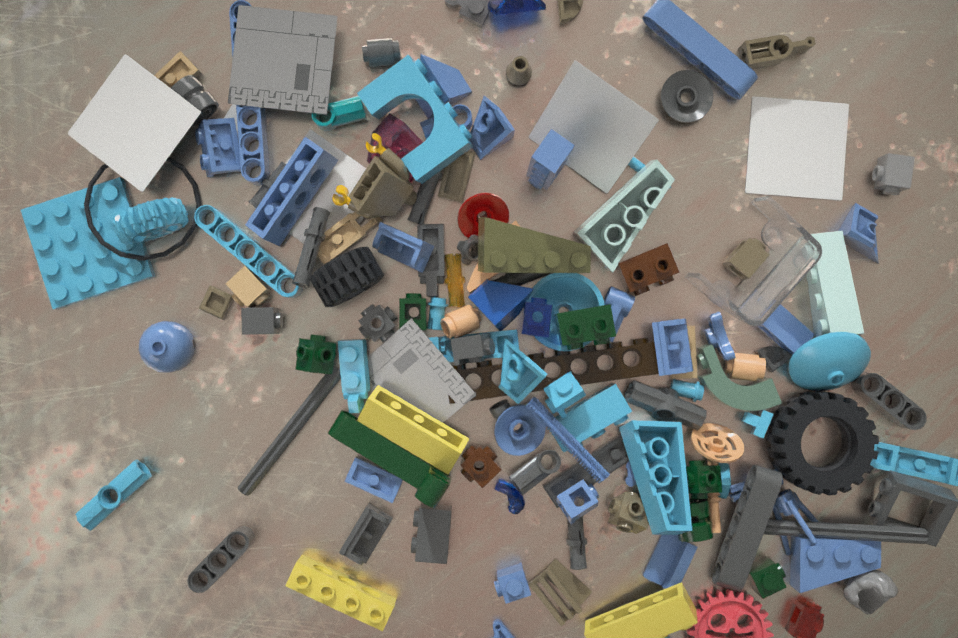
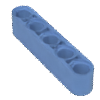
[642,0,758,100]

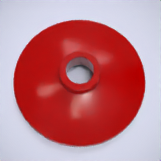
[457,193,509,238]

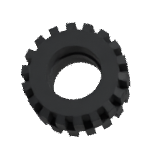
[310,246,384,307]

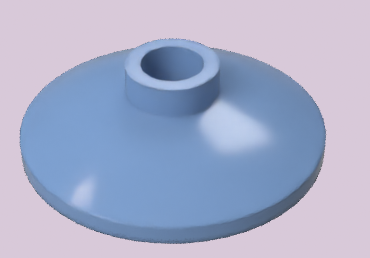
[494,404,546,456]

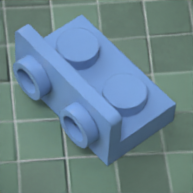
[195,118,241,177]

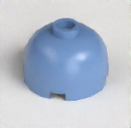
[138,321,195,373]

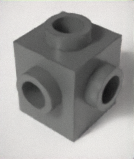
[358,304,398,343]

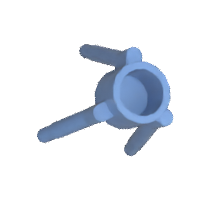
[772,489,818,556]

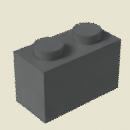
[411,504,452,564]

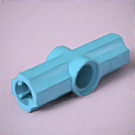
[75,460,152,531]

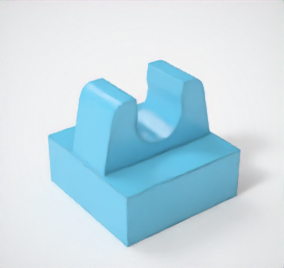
[741,410,773,439]

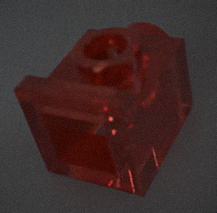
[785,600,824,638]

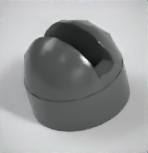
[489,400,511,420]

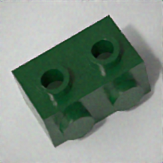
[555,304,616,350]

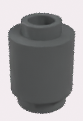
[362,38,400,67]

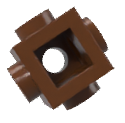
[460,444,502,488]

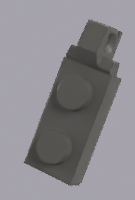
[417,224,445,297]

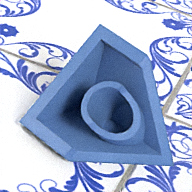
[415,54,472,119]
[469,95,515,160]
[838,203,879,264]

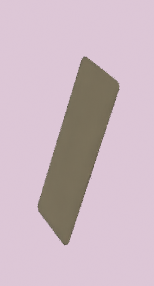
[545,559,592,606]

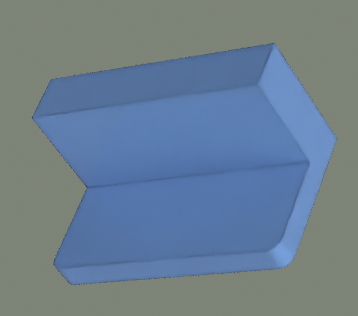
[754,301,814,355]
[643,535,698,589]

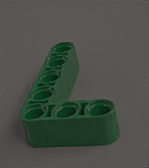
[328,410,452,509]

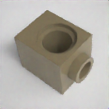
[723,237,770,280]

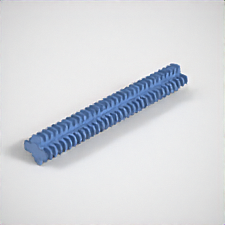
[524,397,610,484]

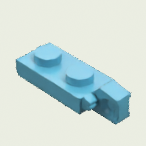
[338,339,370,413]

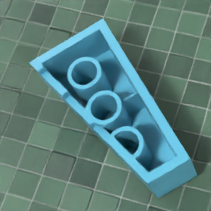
[619,420,692,535]

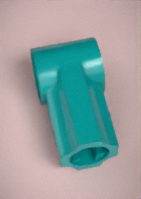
[312,96,367,131]

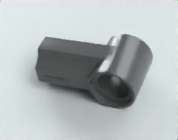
[508,450,561,495]

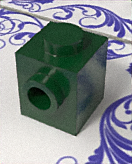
[748,556,787,599]

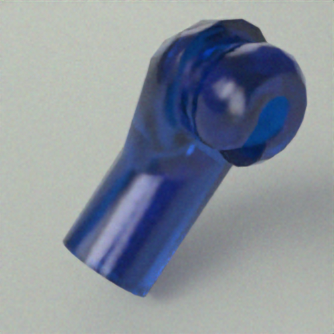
[494,477,525,514]

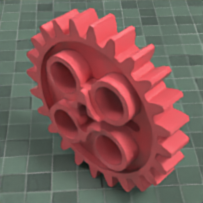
[685,589,774,638]

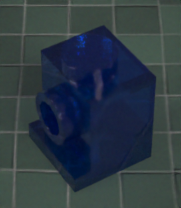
[521,297,553,338]

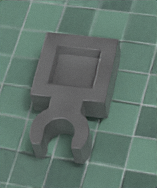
[445,0,494,28]

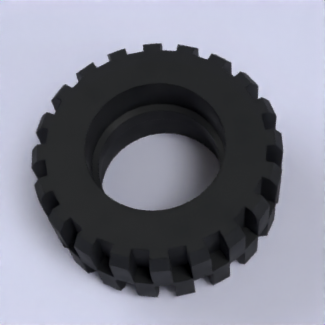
[766,391,879,496]

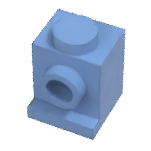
[556,479,599,524]

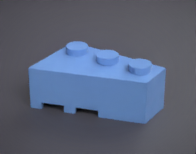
[790,536,881,593]

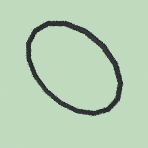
[84,157,201,261]

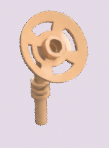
[691,423,744,533]

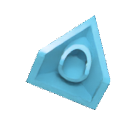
[498,338,547,404]

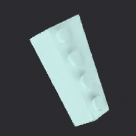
[573,159,675,273]
[801,231,864,338]

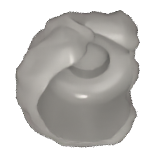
[844,569,899,615]

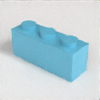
[549,383,632,453]

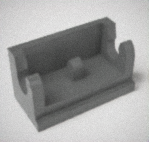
[339,503,393,565]

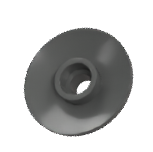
[660,70,714,123]

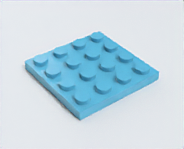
[21,177,156,310]

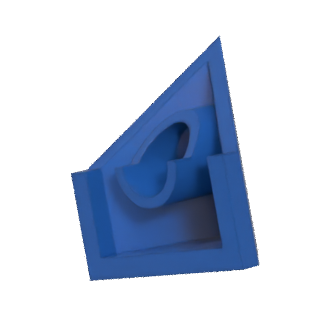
[468,279,534,331]

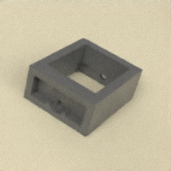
[868,470,958,547]

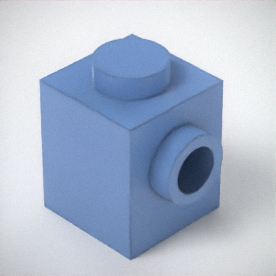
[494,562,531,604]

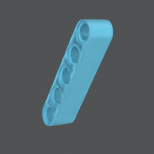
[194,205,304,298]

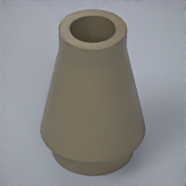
[506,56,532,85]

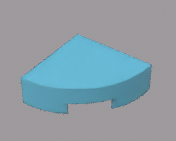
[718,463,731,499]

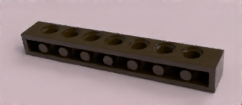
[448,337,659,404]

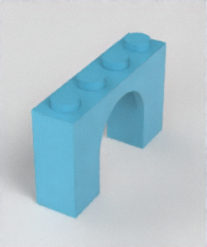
[357,54,473,184]

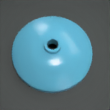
[525,273,605,351]
[788,332,871,391]

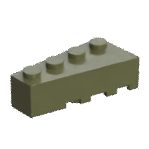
[478,217,591,273]

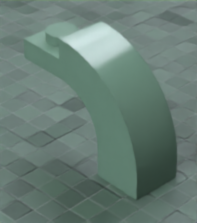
[696,344,782,411]

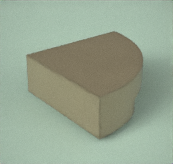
[557,0,583,25]

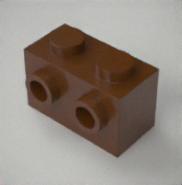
[616,243,680,296]

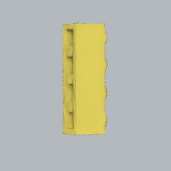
[357,385,469,475]
[584,582,698,638]

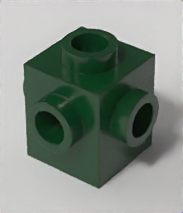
[295,334,336,374]
[686,460,722,499]

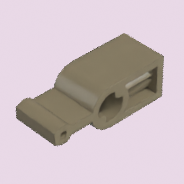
[738,35,816,69]

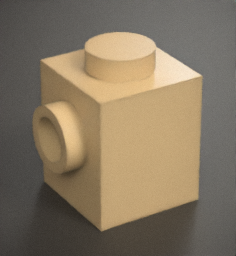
[226,266,272,308]

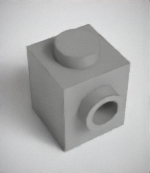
[872,153,915,195]

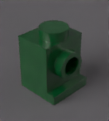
[399,293,427,330]

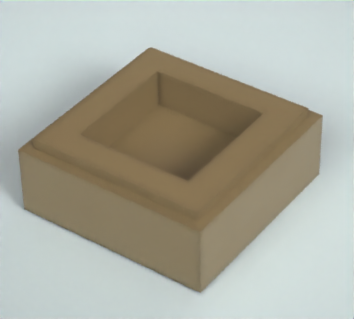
[199,285,234,320]

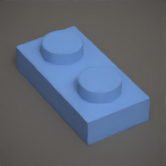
[345,456,403,503]

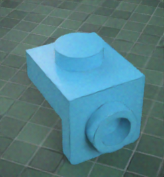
[543,372,586,419]

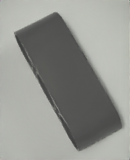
[851,372,927,430]
[187,526,255,593]

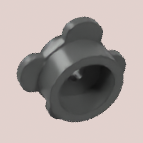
[457,235,478,265]

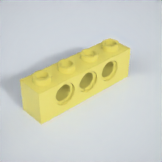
[285,555,397,631]

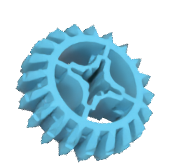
[113,197,189,245]

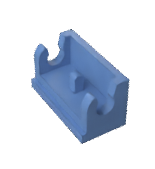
[372,222,434,273]
[652,319,693,376]

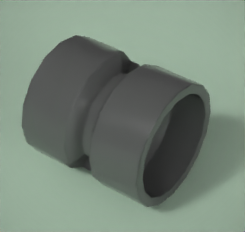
[171,75,219,126]

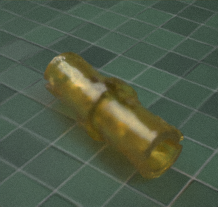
[445,253,465,308]

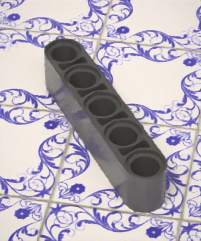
[712,465,782,592]

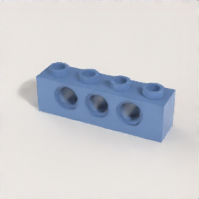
[526,129,575,190]
[245,137,338,246]

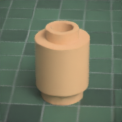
[440,305,482,339]
[725,353,766,381]

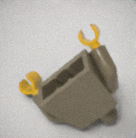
[332,133,417,219]

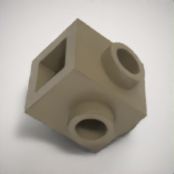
[608,492,649,534]

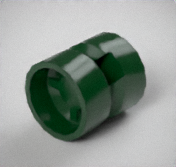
[678,498,714,542]

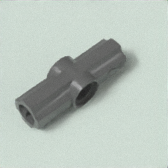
[625,380,707,431]

